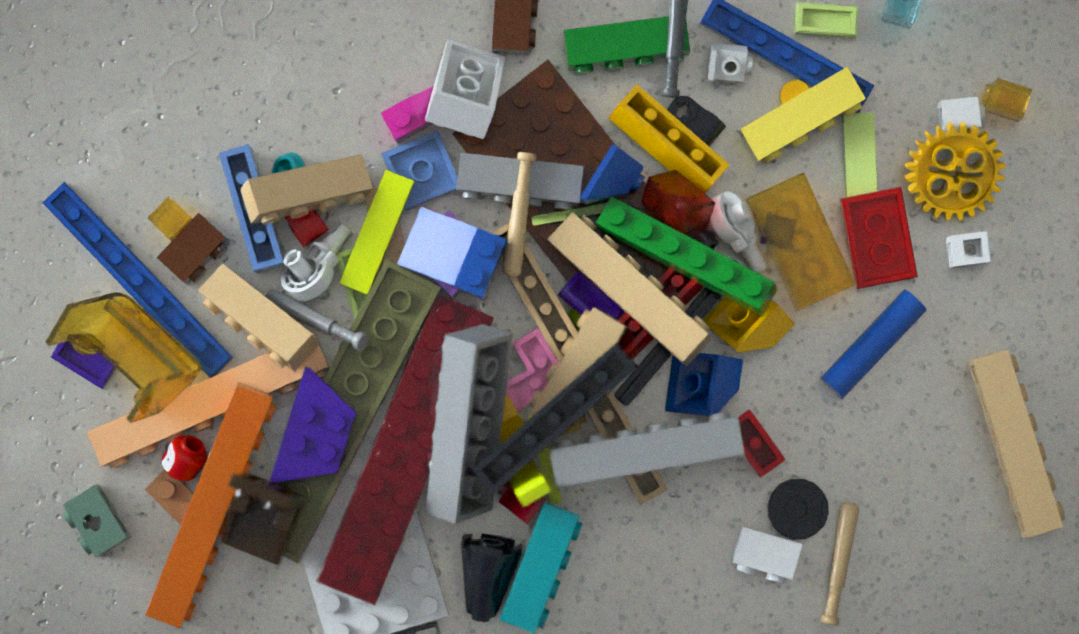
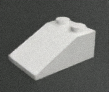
[425,39,505,139]

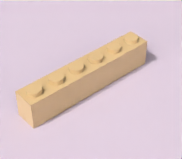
[547,212,712,367]
[968,349,1065,538]

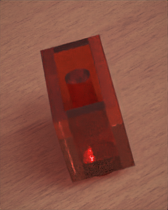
[641,169,716,234]

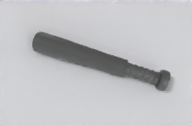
[661,0,688,98]

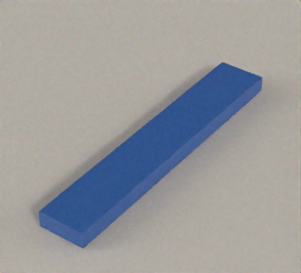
[700,0,875,113]

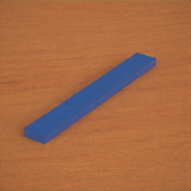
[42,182,234,378]

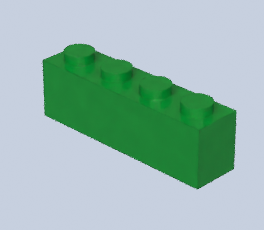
[564,16,690,74]

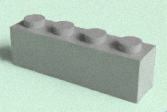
[456,153,583,210]

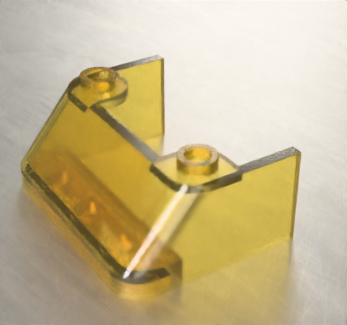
[45,292,202,423]

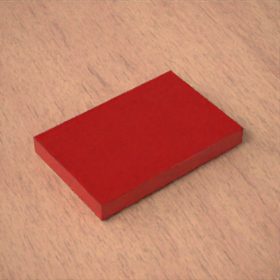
[840,187,918,289]

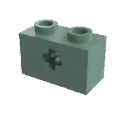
[63,485,131,557]

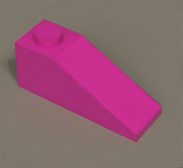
[381,86,434,144]

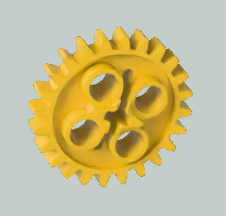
[905,121,1006,221]

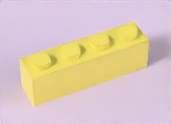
[740,67,866,163]

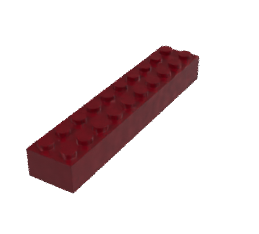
[315,294,494,605]

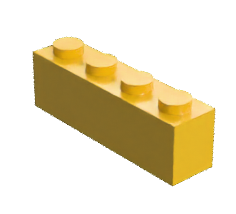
[609,84,730,198]

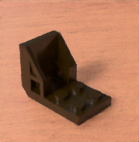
[221,473,306,566]

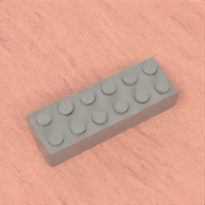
[426,324,513,524]
[550,412,744,488]

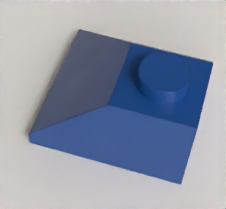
[580,144,645,206]
[665,353,743,416]

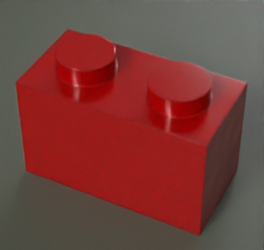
[738,409,786,478]

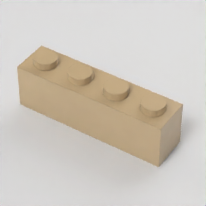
[240,154,373,225]
[198,263,319,372]
[529,307,628,417]

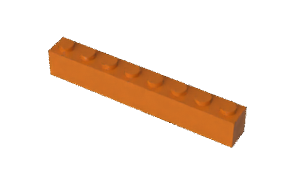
[145,382,276,628]

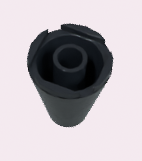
[461,533,522,622]

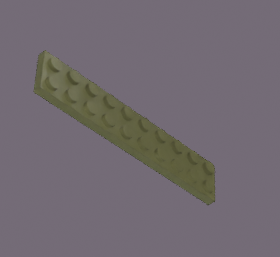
[275,259,442,563]

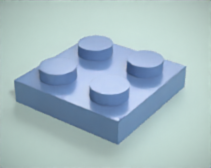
[381,130,458,211]

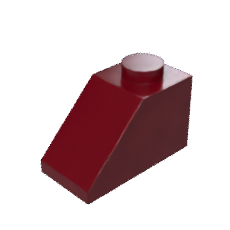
[497,481,546,525]

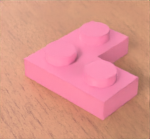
[506,328,559,412]

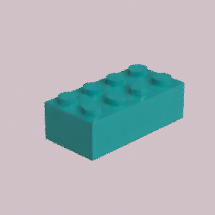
[500,502,583,633]

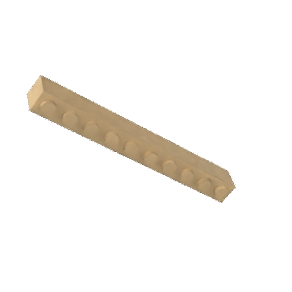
[492,223,668,505]

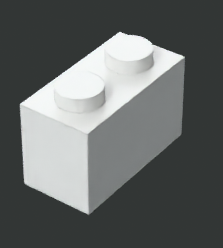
[731,526,803,584]

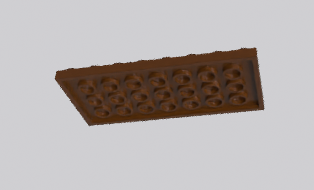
[452,59,676,282]

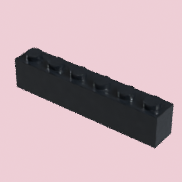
[473,343,638,494]

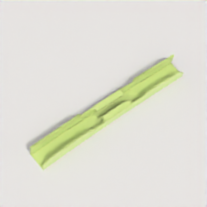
[531,202,608,226]

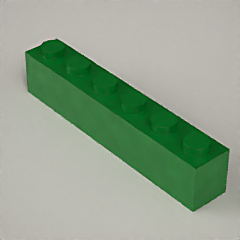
[596,196,777,316]

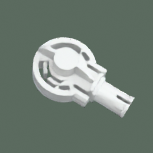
[699,191,770,273]
[281,222,352,302]

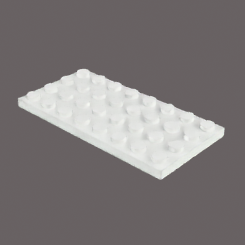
[262,401,449,634]

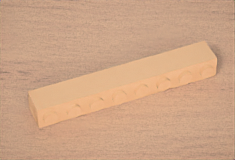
[86,333,330,470]

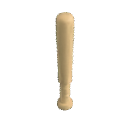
[503,152,536,277]
[821,502,859,625]

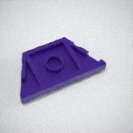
[270,367,357,483]

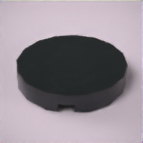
[767,479,829,540]

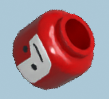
[162,436,207,481]

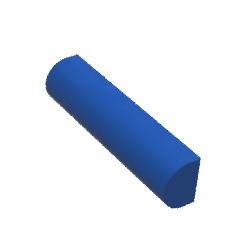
[820,289,927,399]

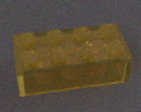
[746,172,856,312]

